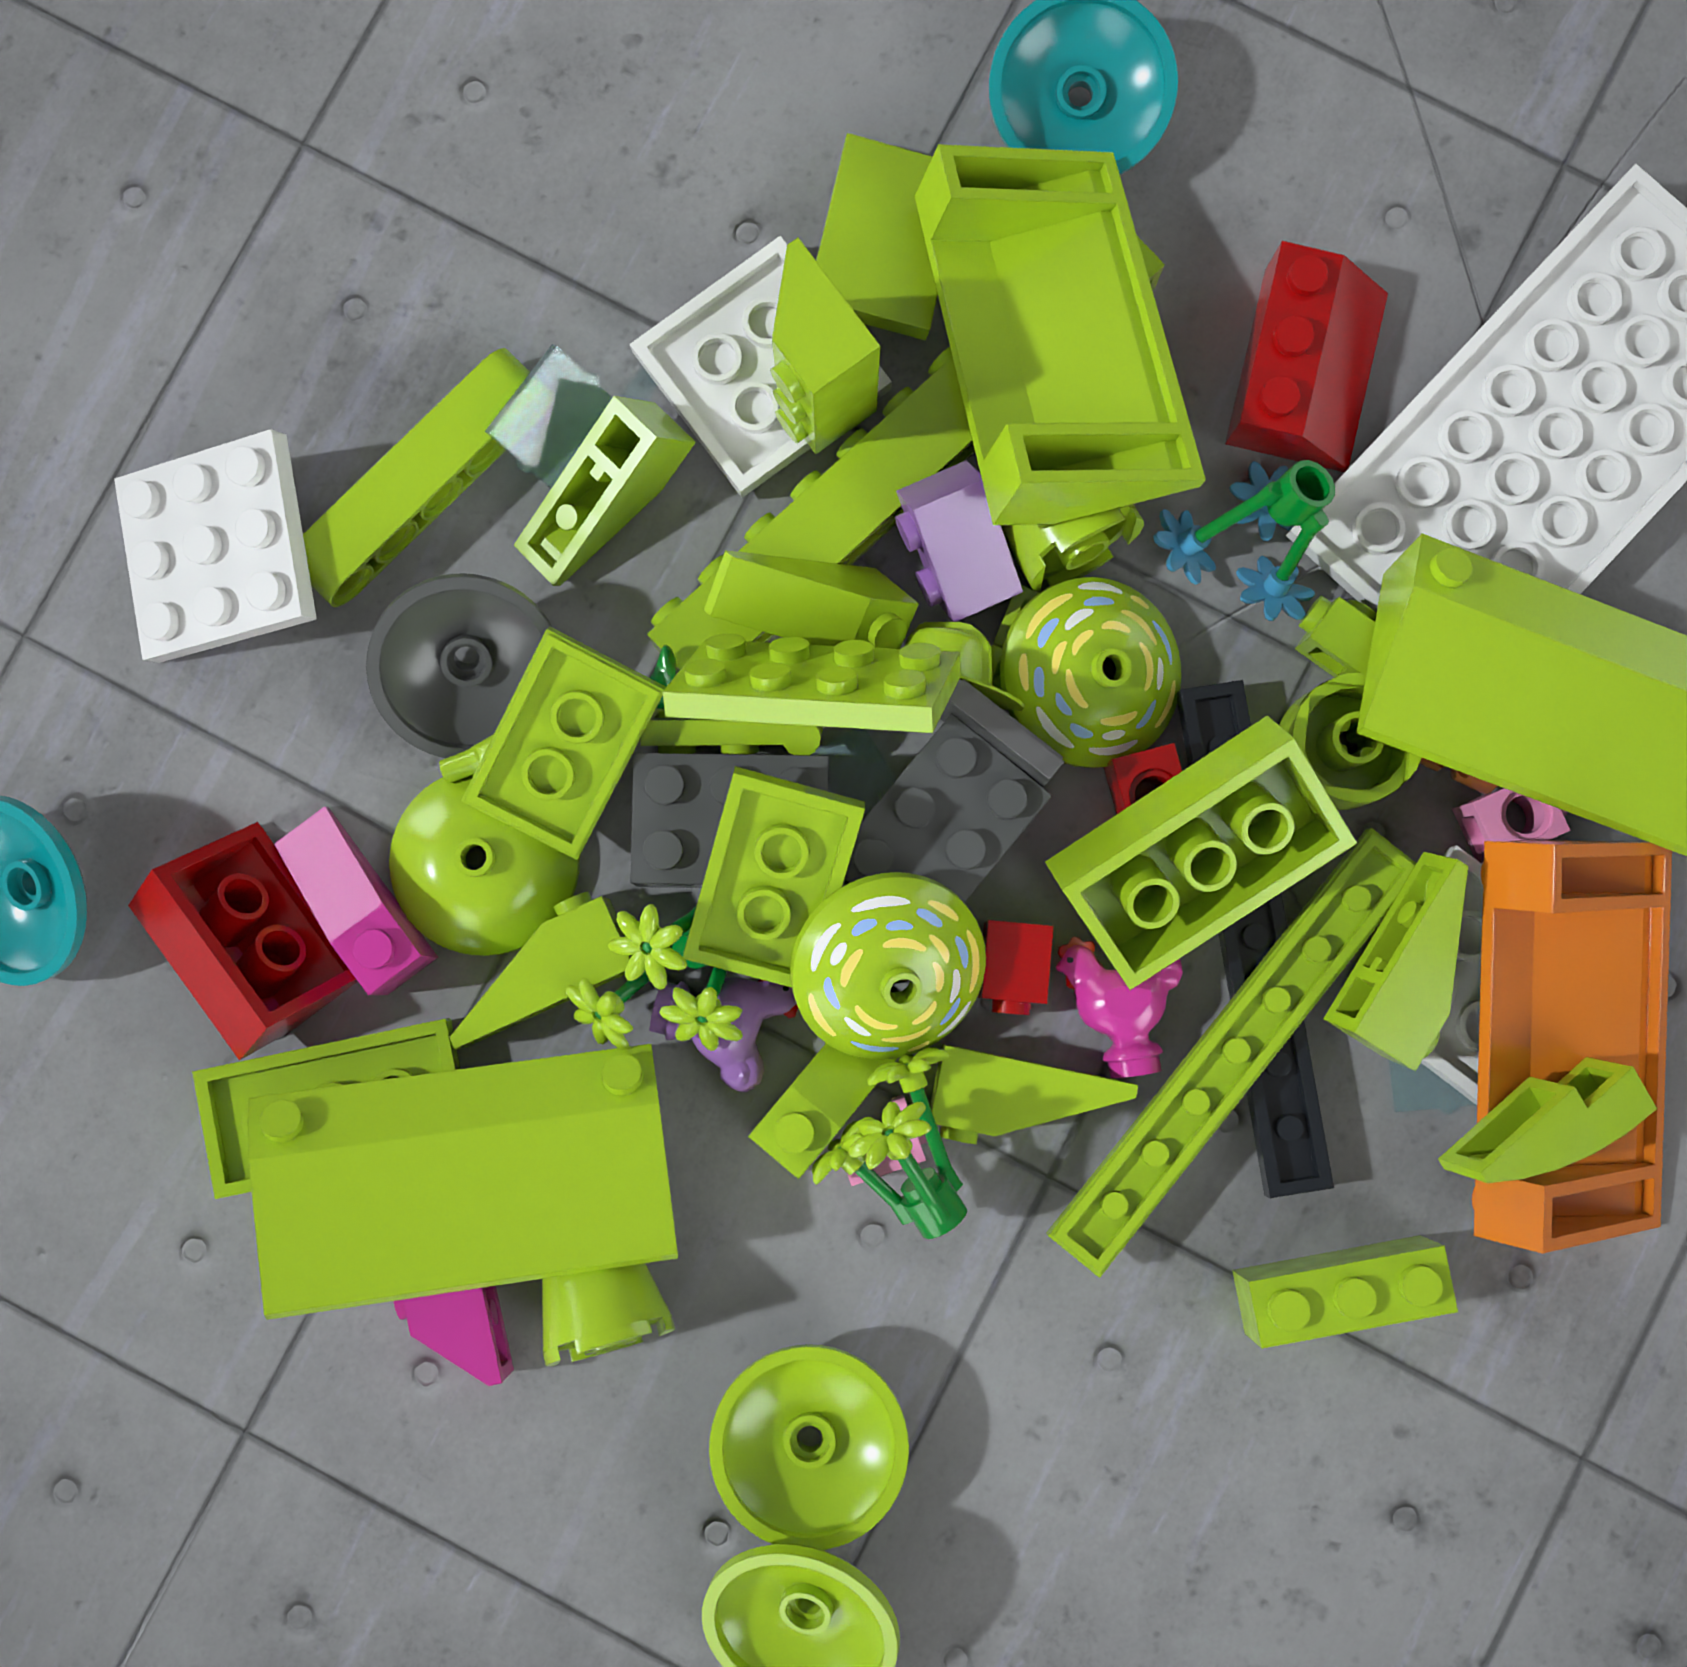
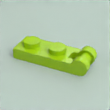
[640,709,823,756]

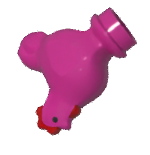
[1055,936,1182,1078]

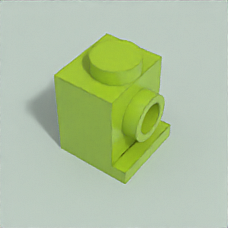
[1295,595,1377,678]

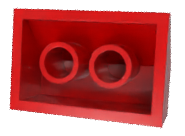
[1225,241,1388,473]
[128,822,358,1060]

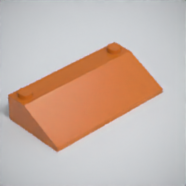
[1472,840,1672,1254]

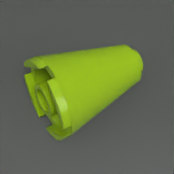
[542,1263,675,1367]

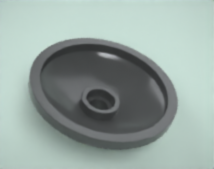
[366,573,553,758]

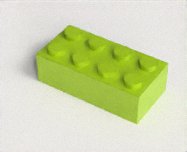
[1045,716,1357,990]

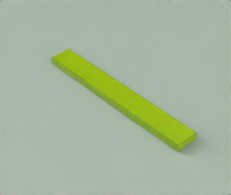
[1046,828,1417,1278]

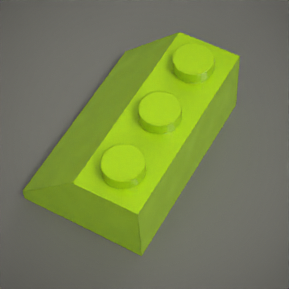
[770,237,880,454]

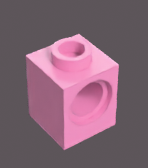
[1452,787,1571,864]

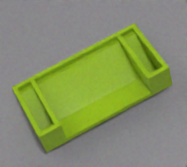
[914,144,1206,525]
[1357,533,1687,856]
[248,1044,678,1320]

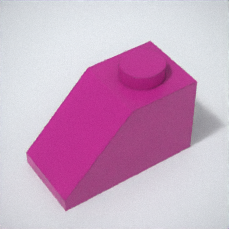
[393,1286,514,1386]

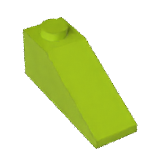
[514,396,696,586]
[704,550,919,649]
[1323,852,1468,1072]
[449,891,632,1049]
[748,1043,897,1180]
[930,1044,1138,1144]

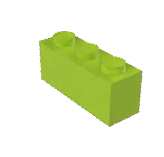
[1232,1235,1458,1349]

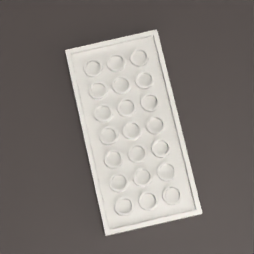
[1286,163,1687,613]

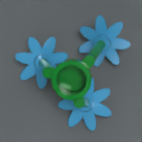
[1153,460,1335,621]

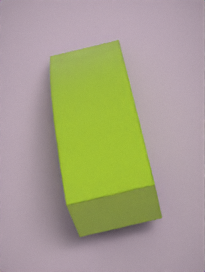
[1438,1057,1657,1183]

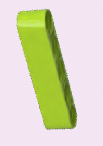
[303,348,552,607]

